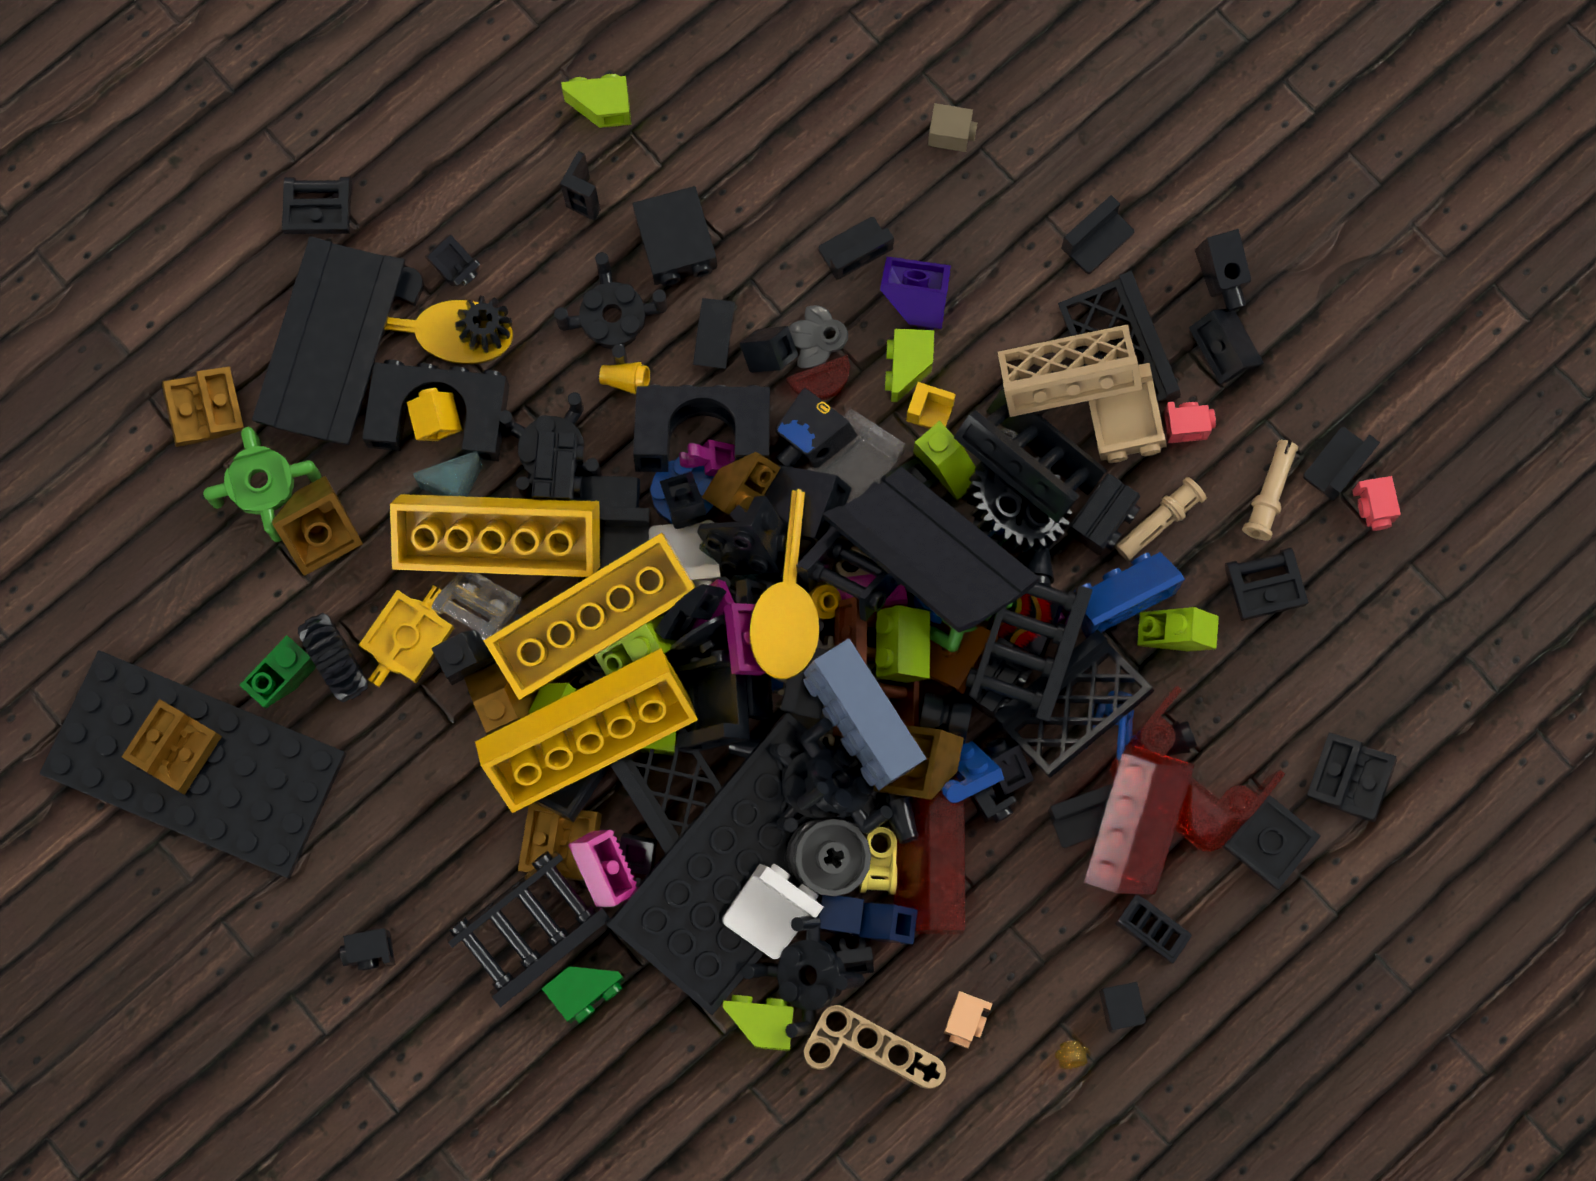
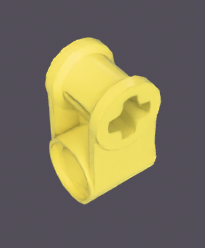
[859,827,897,895]

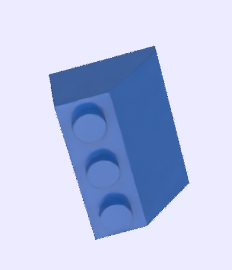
[1074,552,1185,638]

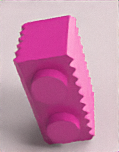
[568,830,637,907]

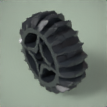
[298,613,368,703]

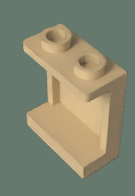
[1089,363,1167,463]

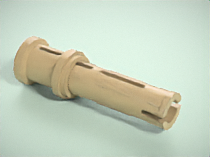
[1242,440,1298,541]
[1115,477,1207,561]

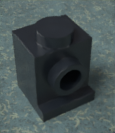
[340,928,396,971]

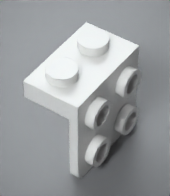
[649,520,721,587]
[722,864,824,959]

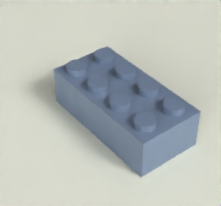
[803,639,927,791]

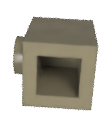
[928,103,978,152]

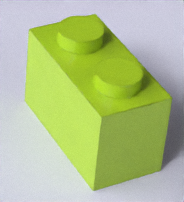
[875,605,930,683]

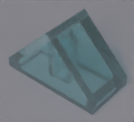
[413,451,483,497]

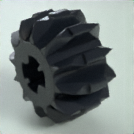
[455,295,512,353]

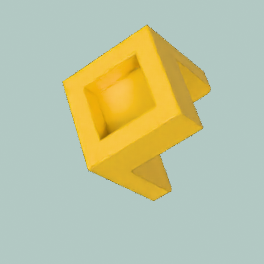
[906,382,956,429]

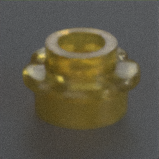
[1055,1041,1089,1069]

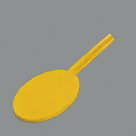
[385,300,513,364]
[749,489,819,679]

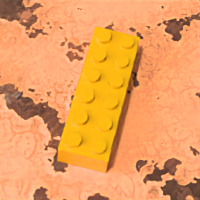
[390,494,600,577]
[483,533,696,700]
[475,648,698,813]

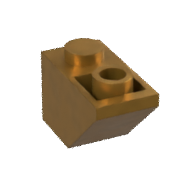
[702,452,781,514]

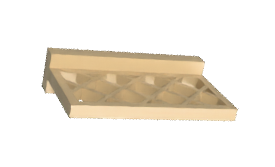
[998,324,1142,417]

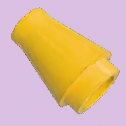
[599,362,650,394]

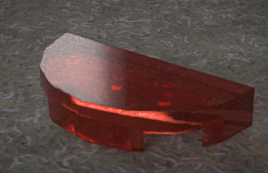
[786,355,850,400]

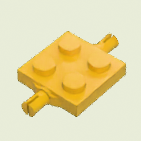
[359,585,454,688]

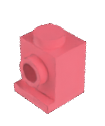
[1163,402,1216,444]
[1352,476,1401,531]

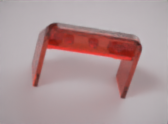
[1111,686,1285,852]

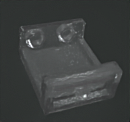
[807,408,906,503]

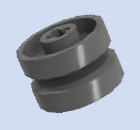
[786,818,871,896]

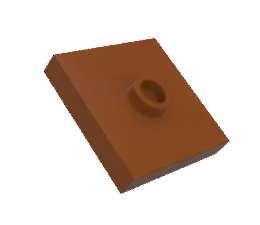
[930,621,999,694]

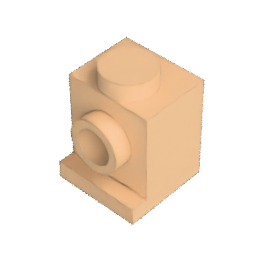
[944,991,993,1049]

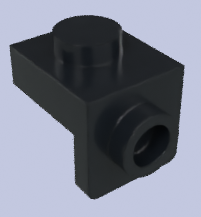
[425,234,480,286]

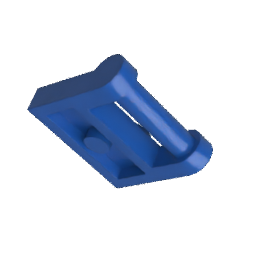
[942,741,1004,803]

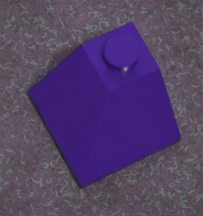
[880,256,951,330]

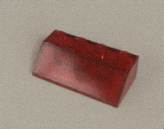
[1084,744,1195,895]
[894,791,965,934]

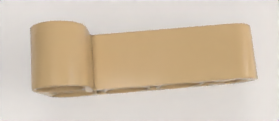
[804,1005,946,1089]

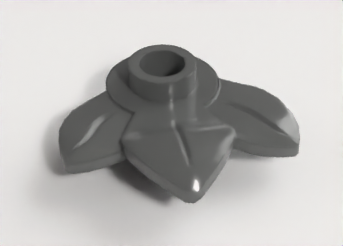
[788,305,848,369]

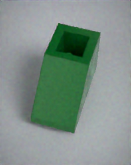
[239,635,316,709]
[542,966,625,1024]

